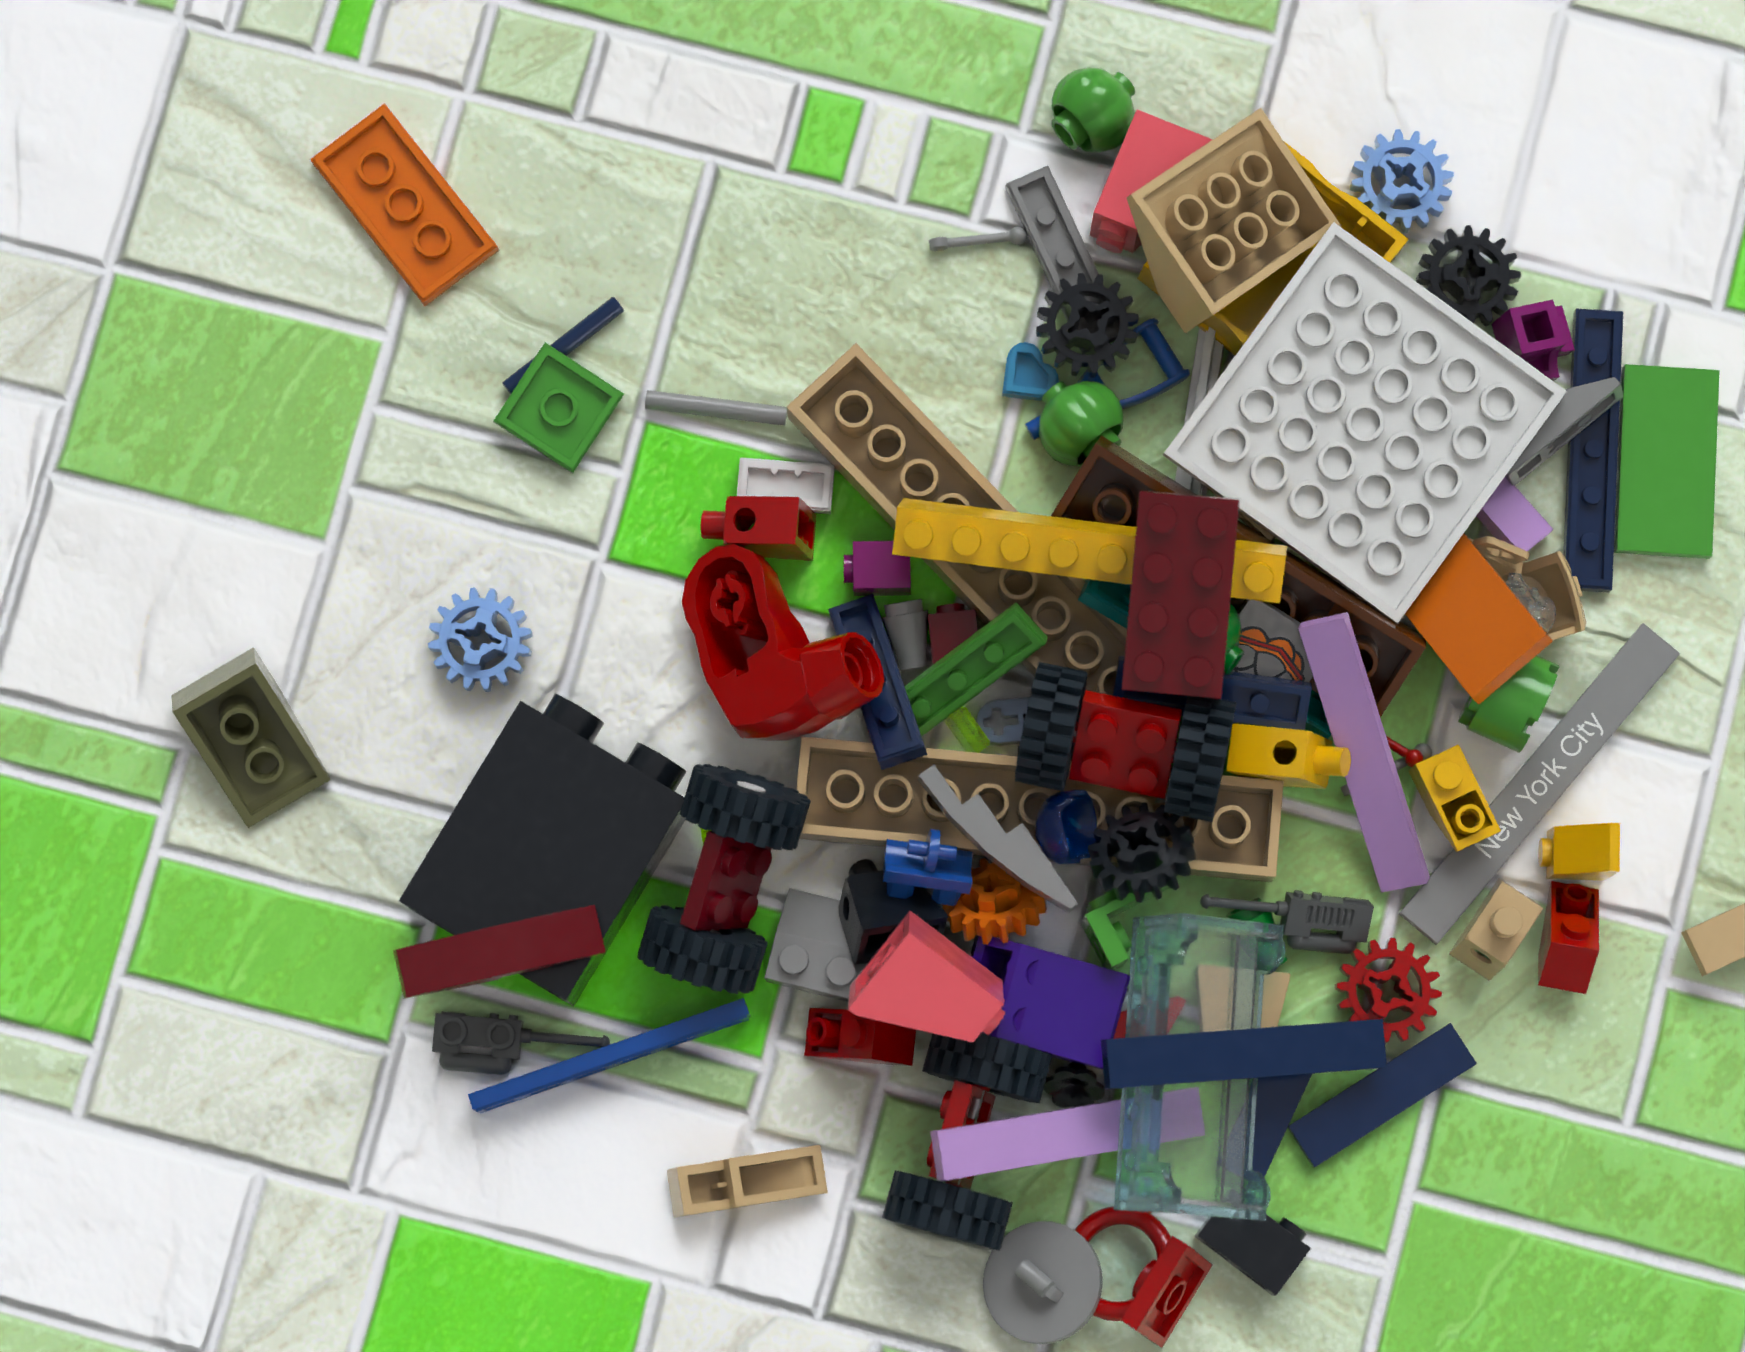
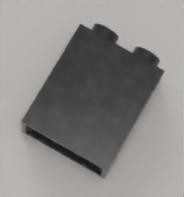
[399,694,686,1007]

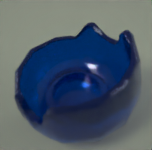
[1035,790,1097,865]

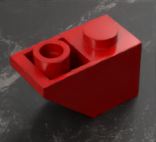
[1538,881,1599,994]
[804,1008,916,1066]

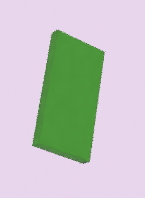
[1614,364,1720,559]

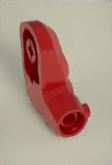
[682,544,884,741]

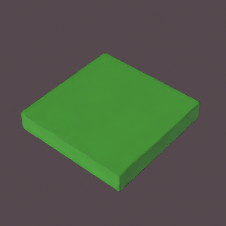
[493,342,624,474]

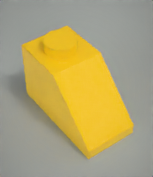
[1538,823,1620,881]

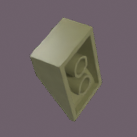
[171,647,331,828]

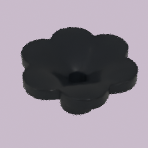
[1044,1062,1105,1108]

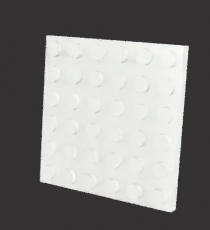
[1163,222,1567,624]

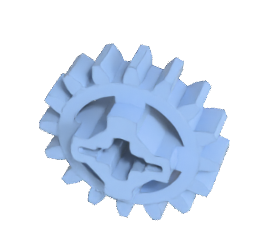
[1350,129,1454,234]
[428,587,533,692]

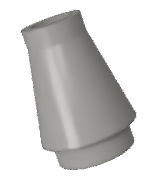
[882,599,928,670]

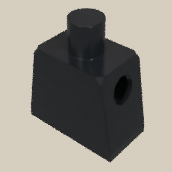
[838,859,948,965]

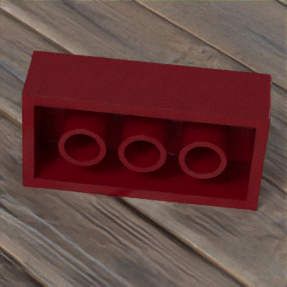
[1122,490,1240,699]

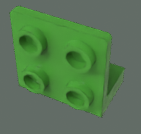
[1080,885,1169,970]

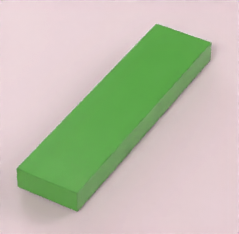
[905,602,1047,736]

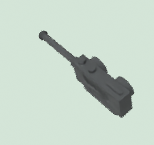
[1200,890,1374,954]
[432,1012,610,1075]

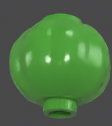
[1051,67,1135,153]
[1039,381,1124,466]

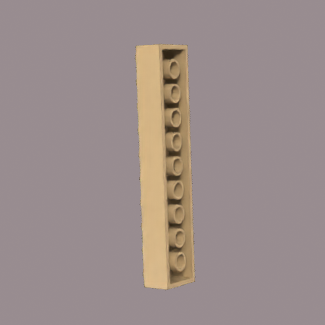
[786,343,1127,696]
[796,737,1284,882]

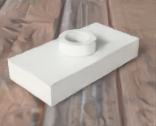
[737,457,835,514]

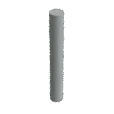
[645,390,787,426]

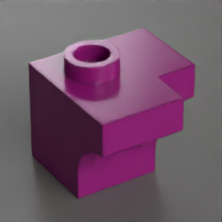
[1491,300,1575,381]

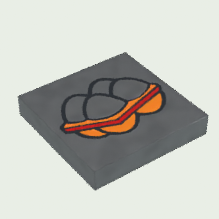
[1233,599,1313,682]

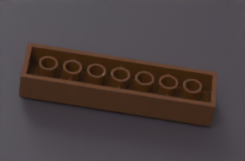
[1051,435,1426,717]

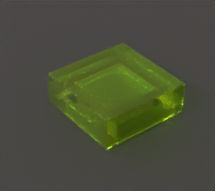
[944,706,990,753]

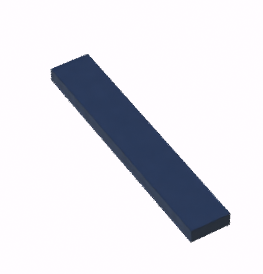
[1563,308,1623,593]
[1101,1019,1387,1089]

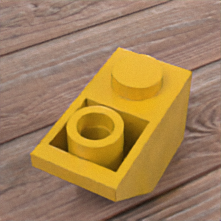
[1409,744,1501,852]

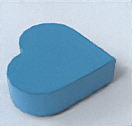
[1002,342,1059,401]

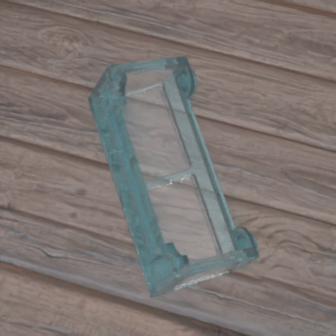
[1114,913,1285,1221]

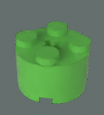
[1458,656,1559,753]

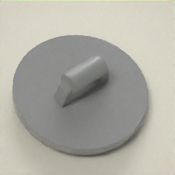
[983,1221,1103,1344]

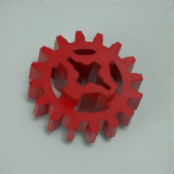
[1335,938,1442,1044]

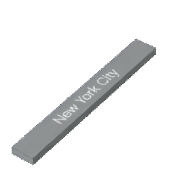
[1399,623,1680,945]

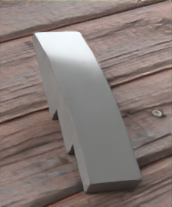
[918,764,1078,913]

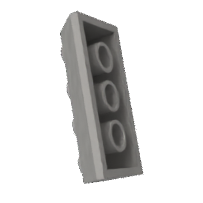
[765,888,975,1002]

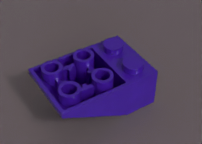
[973,936,1131,1069]

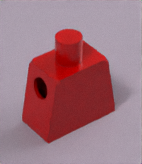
[700,496,817,561]

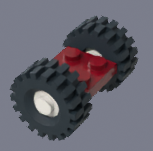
[637,764,811,994]

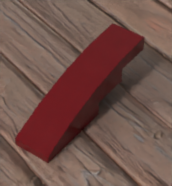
[393,905,606,999]

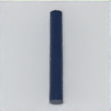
[502,296,624,394]

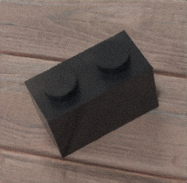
[1194,1187,1311,1296]

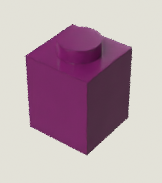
[844,541,911,596]

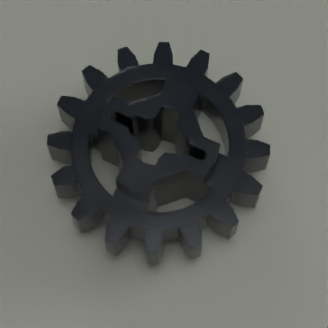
[1416,225,1521,327]
[1036,273,1139,378]
[1088,802,1196,903]

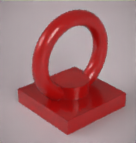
[1075,1205,1212,1348]

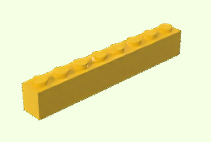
[892,498,1287,604]

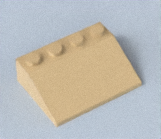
[1127,108,1341,333]

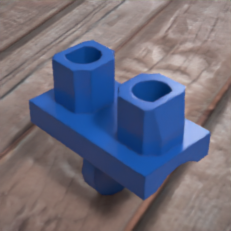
[883,828,973,906]

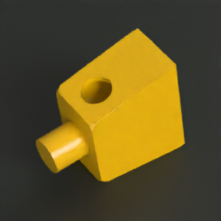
[1226,723,1351,789]

